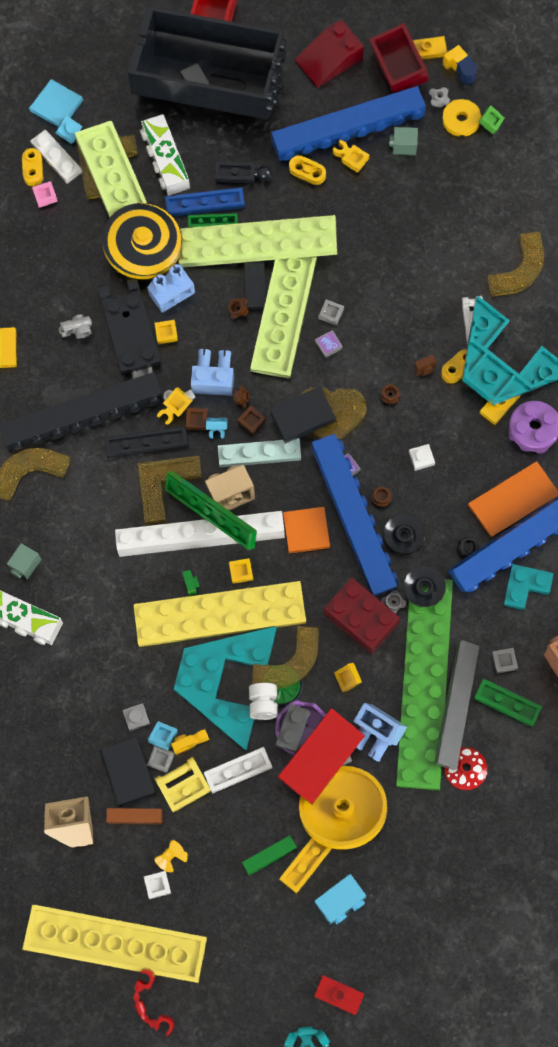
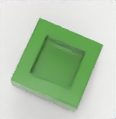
[478,105,505,134]

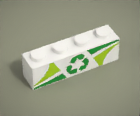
[140,114,190,196]
[0,591,63,645]

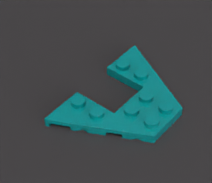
[462,296,558,405]
[174,626,277,751]

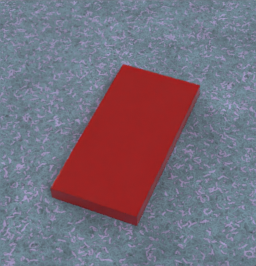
[277,708,365,805]

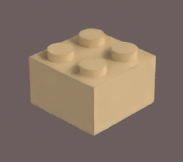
[205,464,255,510]

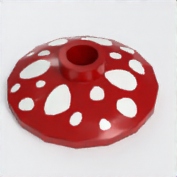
[444,747,487,790]

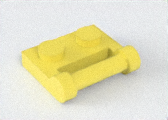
[155,757,211,813]

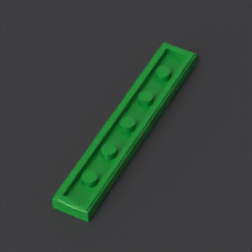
[165,471,257,550]

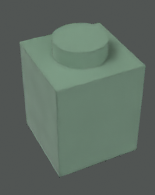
[389,127,418,155]
[7,543,41,580]

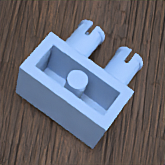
[147,264,195,313]
[191,349,234,396]
[354,703,407,762]

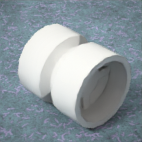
[249,683,278,720]

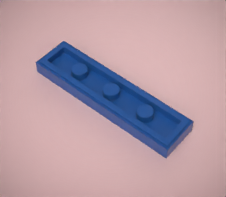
[165,187,245,216]

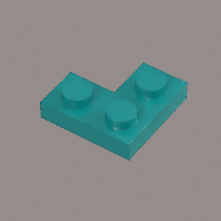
[503,564,554,610]

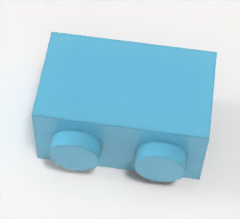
[315,874,366,925]

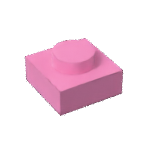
[32,181,58,207]

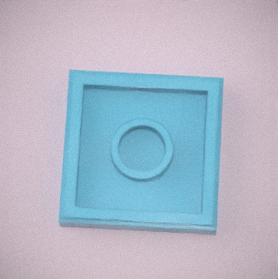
[29,79,83,127]

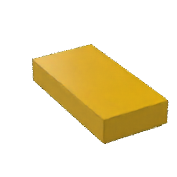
[0,327,17,368]

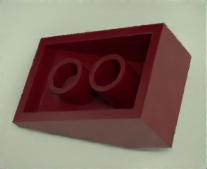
[295,19,364,88]

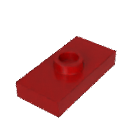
[314,975,364,1015]

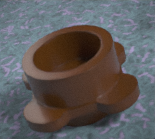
[228,297,249,319]
[233,385,250,408]

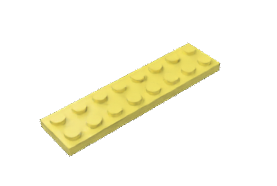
[134,581,306,647]
[23,905,207,983]

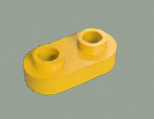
[22,148,43,186]
[289,156,326,185]
[441,349,467,384]

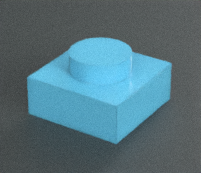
[55,116,82,144]
[148,721,178,750]

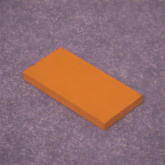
[468,461,558,539]

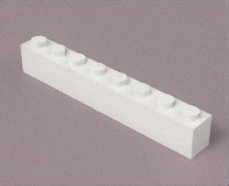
[115,511,285,557]

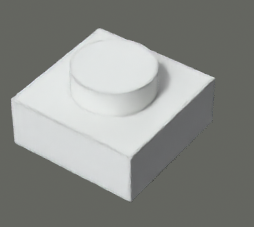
[409,444,435,471]
[144,871,171,899]

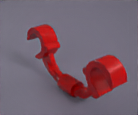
[134,968,174,1035]

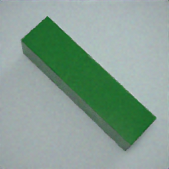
[188,214,238,228]
[242,836,297,876]

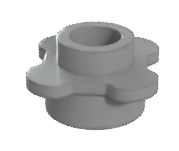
[429,87,450,107]
[381,590,406,614]

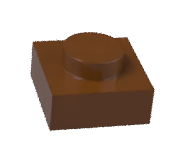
[414,354,437,377]
[237,405,266,435]
[186,408,208,430]

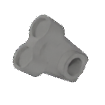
[59,314,92,339]

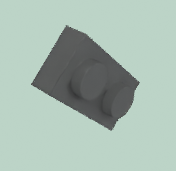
[275,704,310,753]

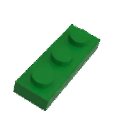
[474,678,543,727]

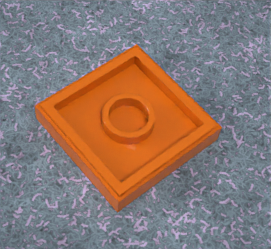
[283,507,330,554]

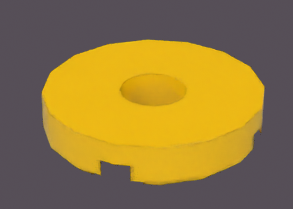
[442,99,481,136]

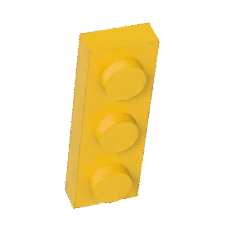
[279,838,332,894]

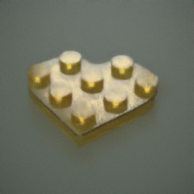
[301,388,367,440]

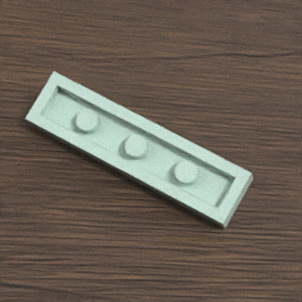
[218,438,301,468]

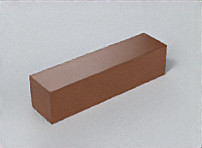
[106,808,163,824]

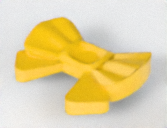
[154,840,187,873]

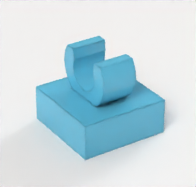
[206,418,228,439]

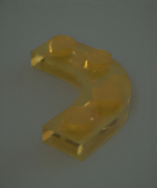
[487,232,544,296]
[0,448,71,501]
[252,626,319,688]

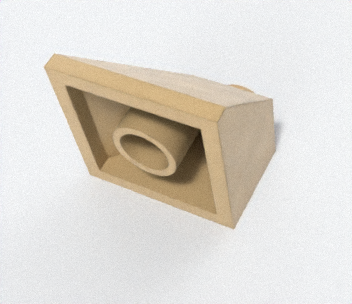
[44,797,93,847]

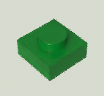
[182,570,200,596]

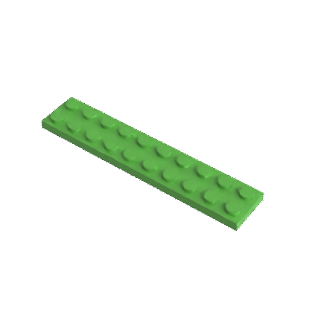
[396,579,453,790]

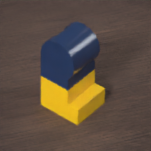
[443,45,477,84]

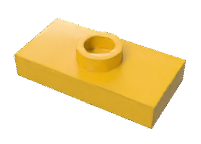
[413,36,447,60]
[479,395,521,425]

